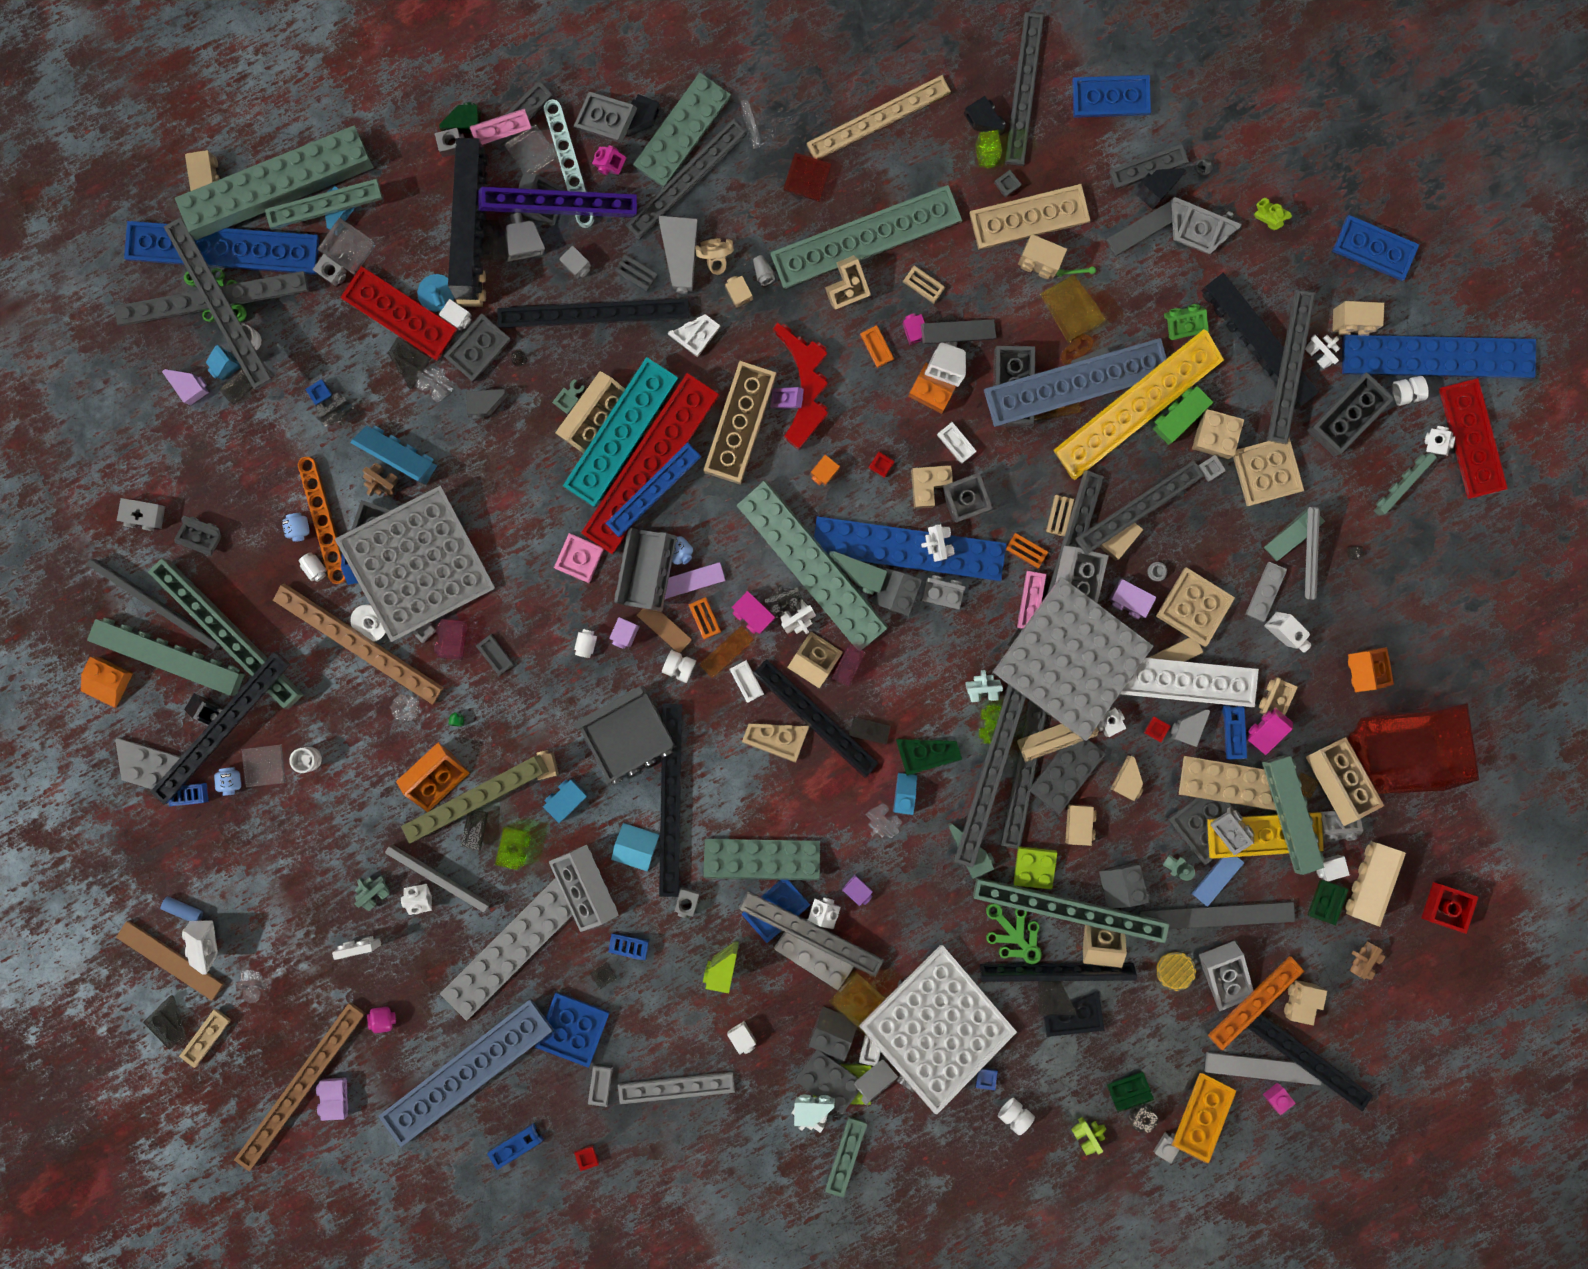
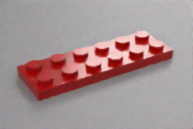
[340,266,458,361]
[1439,378,1508,499]

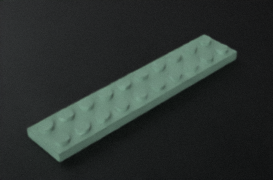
[770,185,962,289]
[737,480,889,652]

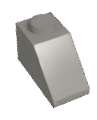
[1170,709,1210,747]

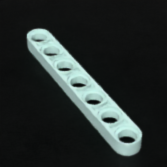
[544,100,594,228]

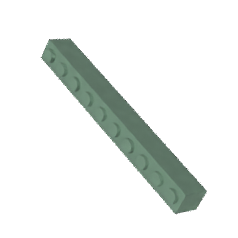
[148,558,304,709]
[973,877,1169,943]

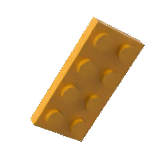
[1171,1073,1236,1163]

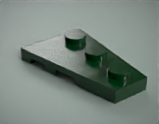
[896,739,962,776]

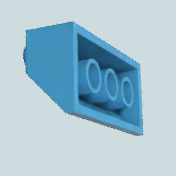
[350,425,437,485]

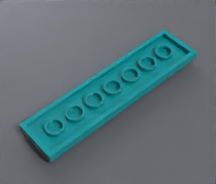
[563,357,679,507]

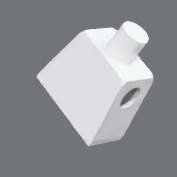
[924,342,966,387]
[1264,612,1311,652]

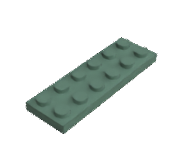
[633,73,731,187]
[703,839,820,881]

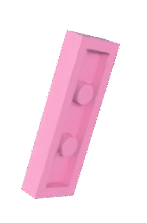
[470,108,531,145]
[1017,571,1046,629]

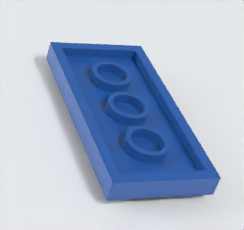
[1072,75,1151,118]
[1332,215,1419,281]

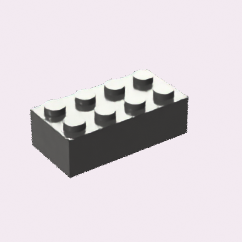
[993,346,1035,427]
[1307,372,1394,457]

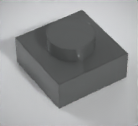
[994,170,1021,198]

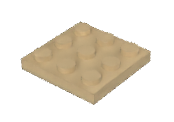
[1233,438,1304,506]
[1156,567,1235,647]

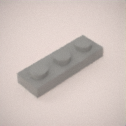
[1245,562,1287,622]

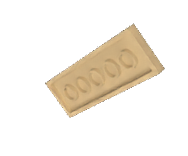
[969,184,1090,250]
[1179,756,1276,811]

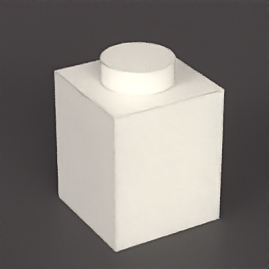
[439,299,472,331]
[1316,855,1349,881]
[727,1021,756,1055]

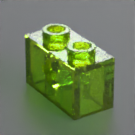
[495,826,531,870]

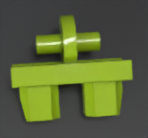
[1254,198,1292,230]
[1071,1117,1106,1156]

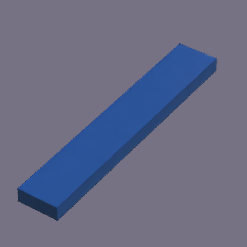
[606,443,702,537]

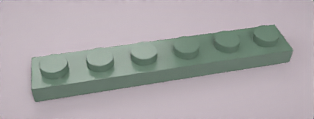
[265,179,383,230]

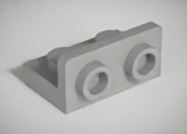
[922,575,965,610]
[1211,807,1255,855]
[1321,811,1363,842]

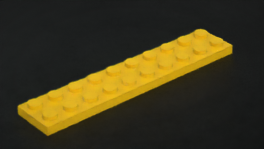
[1053,329,1224,480]

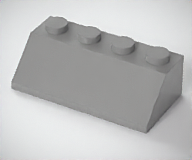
[549,845,619,932]

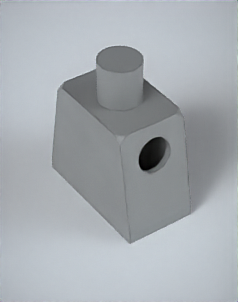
[505,213,545,261]

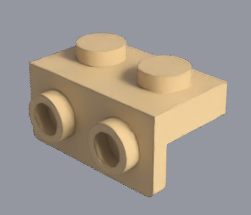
[1259,677,1297,715]

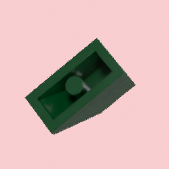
[439,102,481,134]

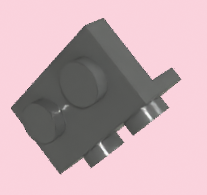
[174,516,222,556]

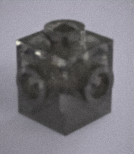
[1128,1103,1158,1133]

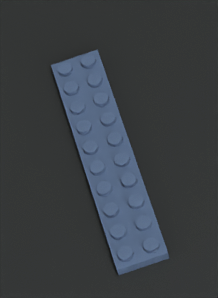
[984,338,1167,427]
[378,999,554,1148]

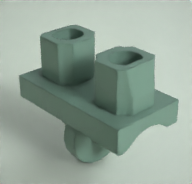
[1163,855,1195,881]
[354,875,390,911]

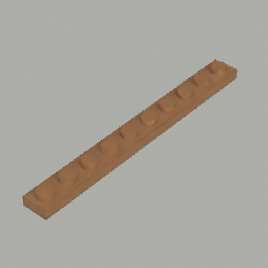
[273,583,444,705]
[234,1002,366,1171]

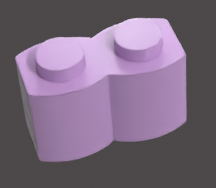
[316,1078,348,1121]

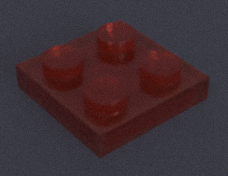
[783,152,831,202]

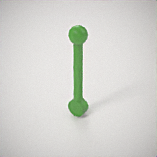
[1056,266,1096,277]

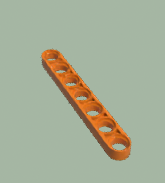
[298,457,346,584]

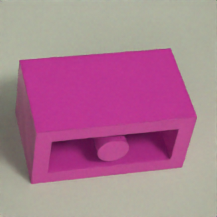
[732,591,775,634]
[1248,707,1293,755]

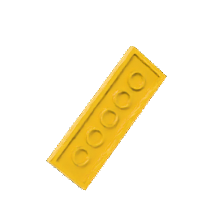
[1207,812,1324,859]

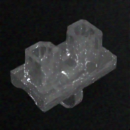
[416,368,454,402]
[866,803,902,838]
[236,970,267,1003]

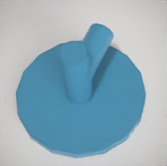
[417,274,455,312]

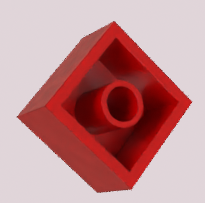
[1421,882,1478,934]

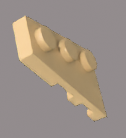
[742,724,809,763]

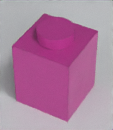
[902,313,925,345]
[1262,1083,1296,1115]

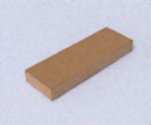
[637,609,692,653]

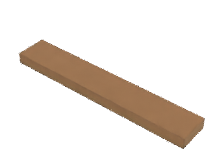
[116,920,224,1001]

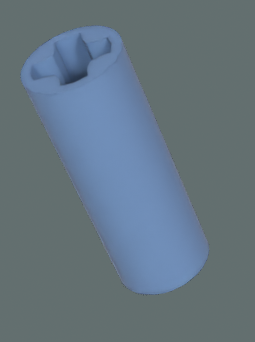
[161,896,203,921]

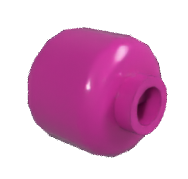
[367,1007,396,1034]

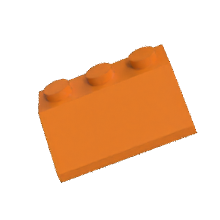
[396,742,470,812]

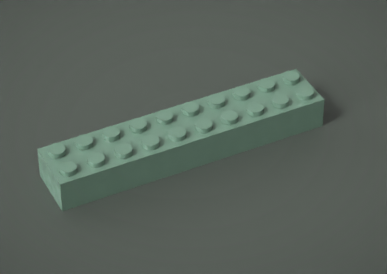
[175,125,374,240]

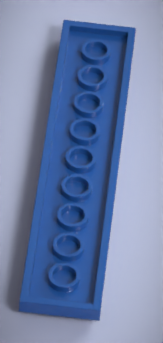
[124,221,319,275]
[1342,335,1536,378]
[814,516,1006,581]

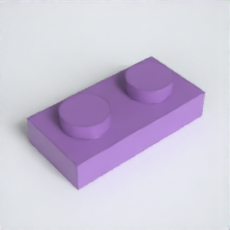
[770,387,804,409]

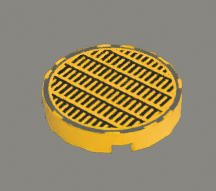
[1157,952,1196,991]

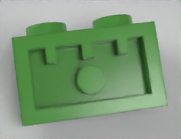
[1164,304,1209,340]

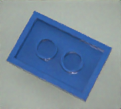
[742,880,810,943]

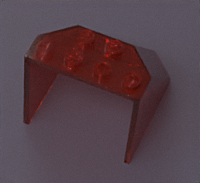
[1347,703,1479,794]

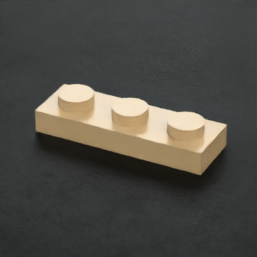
[179,1009,231,1068]

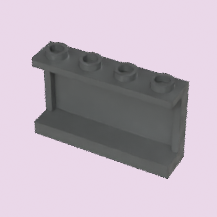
[614,528,677,612]

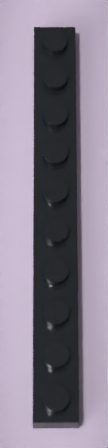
[497,298,690,329]
[150,651,291,805]
[659,704,682,897]

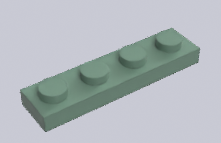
[1373,453,1437,516]
[825,1116,867,1198]

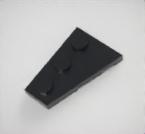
[1043,991,1105,1037]

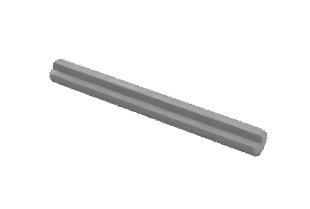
[1305,506,1320,599]

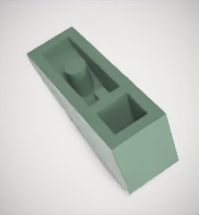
[1263,508,1325,561]
[829,551,887,595]
[948,823,995,879]

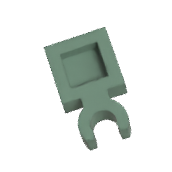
[552,379,585,415]

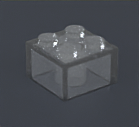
[318,218,376,276]

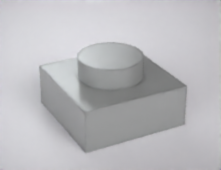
[1198,455,1226,482]

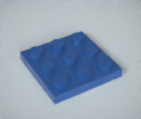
[535,992,610,1068]

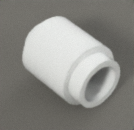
[299,552,327,582]
[574,629,597,658]

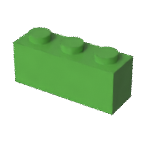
[1153,386,1213,445]

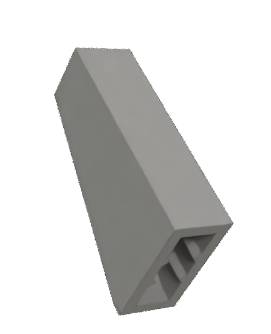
[659,216,698,294]

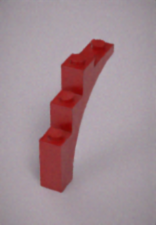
[773,323,828,450]

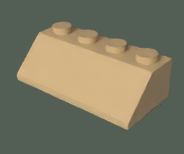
[555,371,625,454]
[1306,737,1384,826]
[1346,841,1406,927]

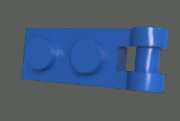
[1223,705,1247,759]
[487,1123,544,1170]

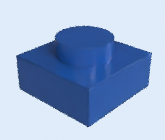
[305,379,333,406]
[975,1068,998,1090]

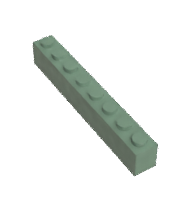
[87,617,245,696]

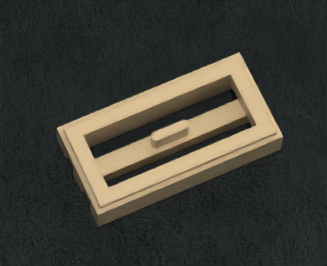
[903,265,945,304]
[1046,495,1074,537]

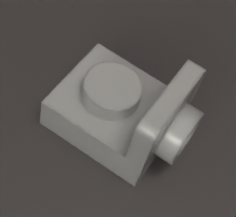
[1153,1132,1179,1163]

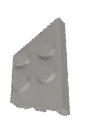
[1171,197,1241,254]
[115,738,180,789]

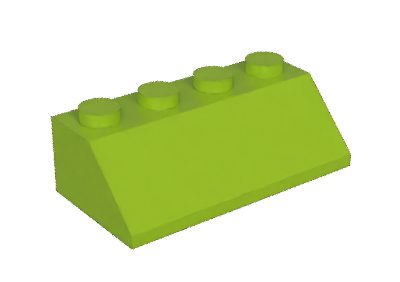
[703,941,739,993]

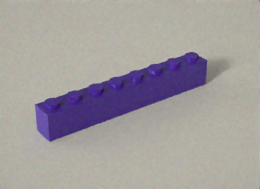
[478,187,637,218]

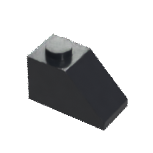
[184,693,224,725]

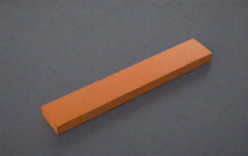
[1208,956,1304,1051]

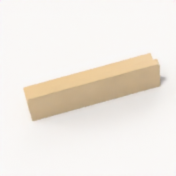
[1017,724,1099,762]

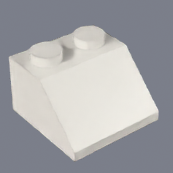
[182,920,218,974]

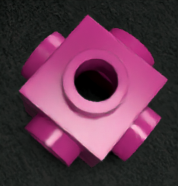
[592,145,626,175]

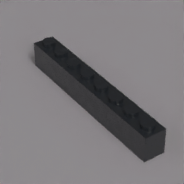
[1201,272,1319,409]

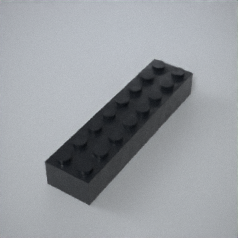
[448,138,489,300]

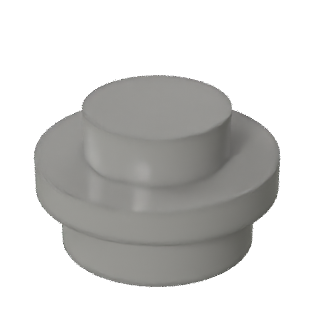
[1148,562,1167,581]

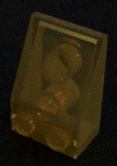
[1040,275,1105,343]

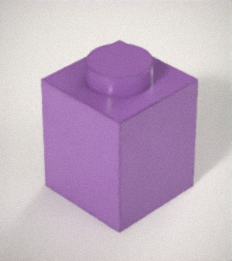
[842,874,873,906]

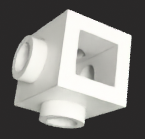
[1425,426,1455,456]
[1097,707,1126,737]
[401,884,432,915]
[808,897,841,929]

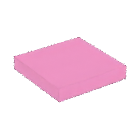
[554,533,604,583]

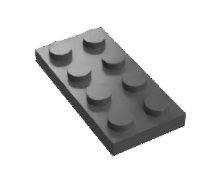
[1028,740,1106,814]

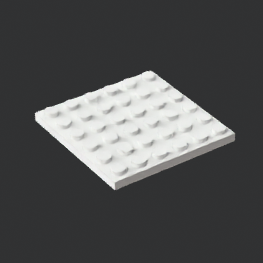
[859,945,1017,1114]

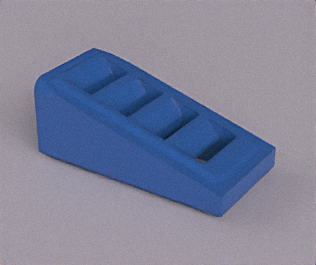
[169,783,209,806]
[608,933,649,960]

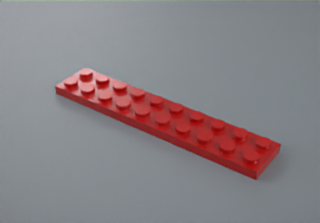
[581,373,719,555]

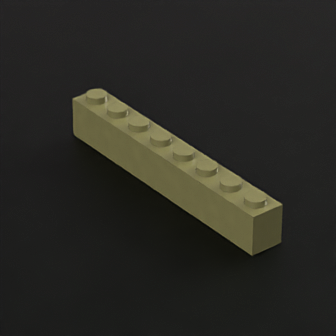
[401,755,549,844]

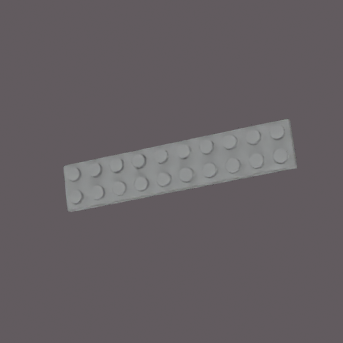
[440,878,572,1021]

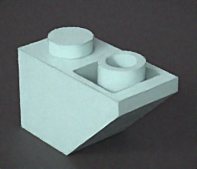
[794,1094,835,1127]

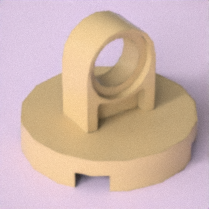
[695,238,734,275]

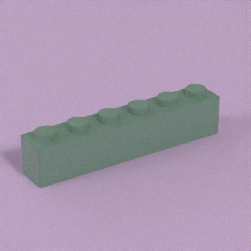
[1262,755,1324,875]

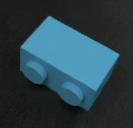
[543,779,588,823]

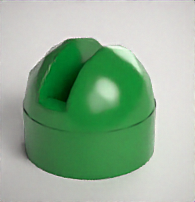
[448,712,464,727]

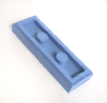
[1191,857,1244,907]

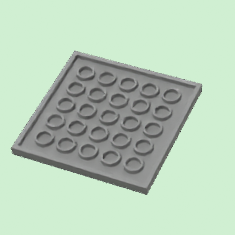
[335,486,495,642]
[993,577,1153,741]

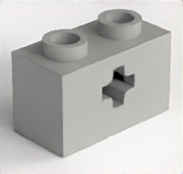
[117,498,166,531]

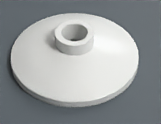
[351,604,386,641]

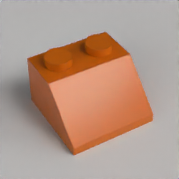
[908,363,956,414]
[1348,647,1394,692]
[81,657,133,708]

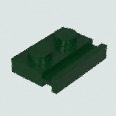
[1307,879,1349,926]
[1107,1072,1154,1113]

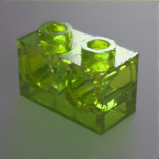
[975,130,1002,168]
[979,705,1002,744]

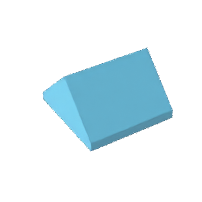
[611,823,660,871]

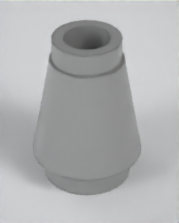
[753,255,775,286]

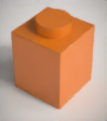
[810,455,840,486]

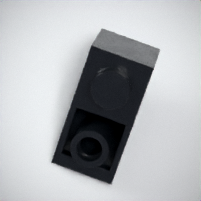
[626,94,661,136]
[964,96,1006,136]

